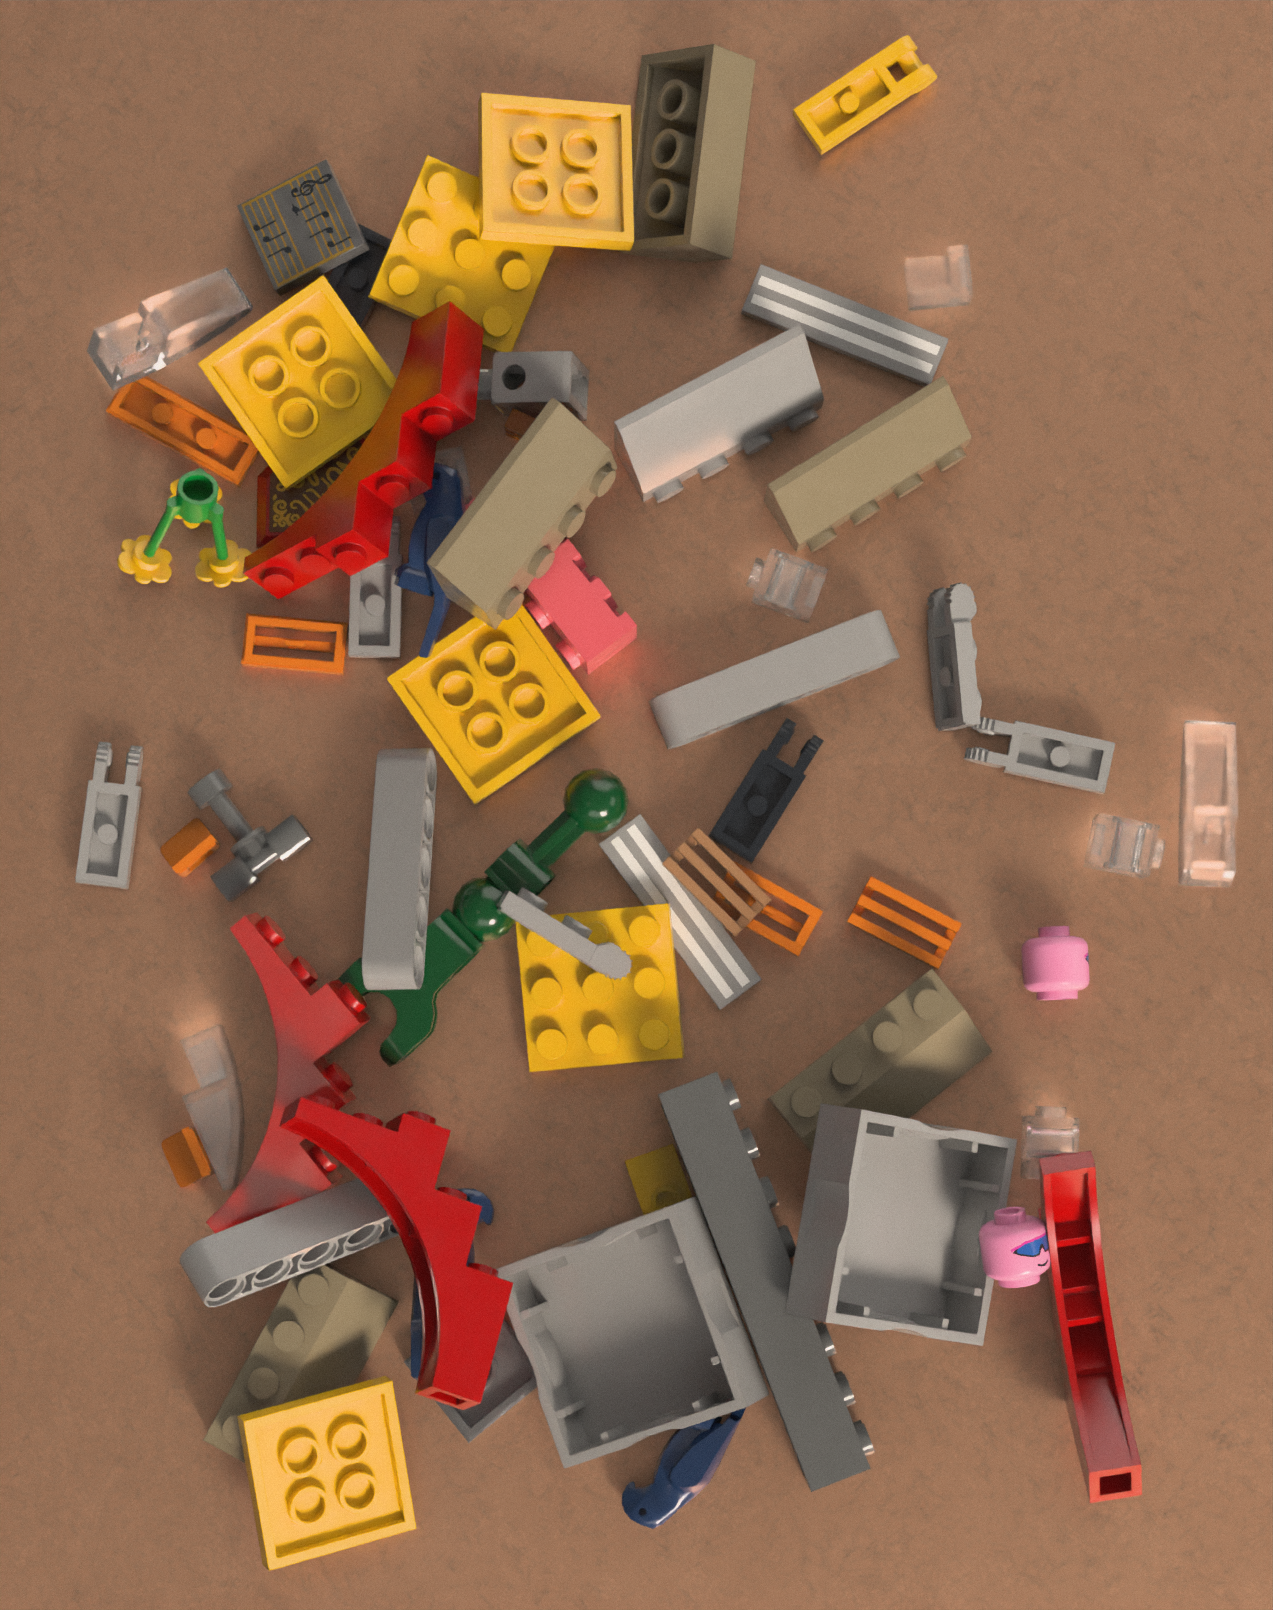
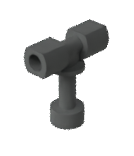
[187,768,313,902]

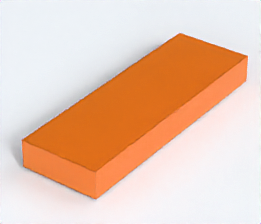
[106,368,260,488]

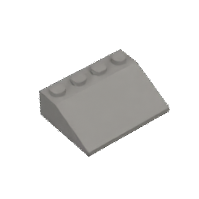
[614,324,824,503]

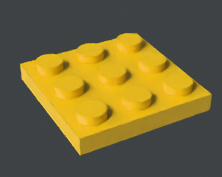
[478,93,634,251]
[368,155,555,353]
[198,275,397,491]
[386,605,601,805]
[515,903,685,1072]
[237,1376,416,1571]

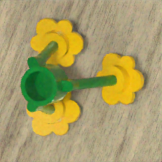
[117,468,251,588]

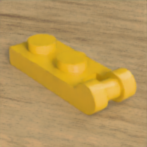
[793,35,938,155]

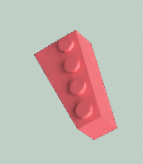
[465,497,637,675]

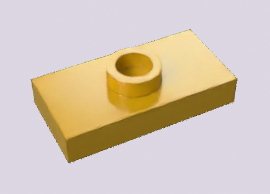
[625,1144,692,1215]

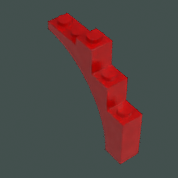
[243,301,484,599]
[206,912,371,1233]
[279,1095,513,1410]
[1038,1151,1142,1503]

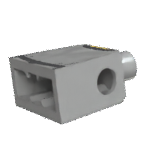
[477,351,589,421]

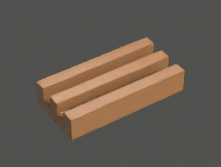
[662,827,771,937]

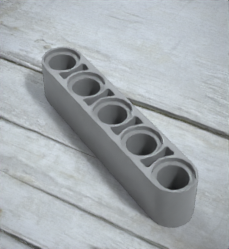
[649,610,900,749]
[362,748,437,990]
[179,1178,399,1307]

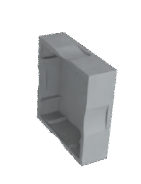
[785,1103,1017,1346]
[496,1196,769,1469]

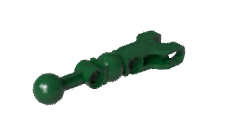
[338,768,629,1067]

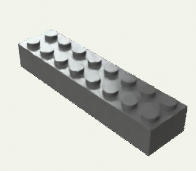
[658,1072,875,1492]

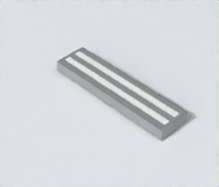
[741,264,949,387]
[599,814,762,1010]

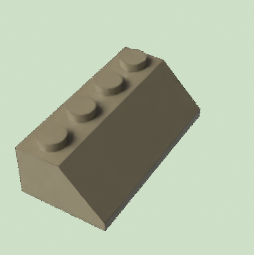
[618,44,756,263]
[764,376,972,552]
[427,397,618,630]
[768,969,993,1155]
[203,1263,399,1463]

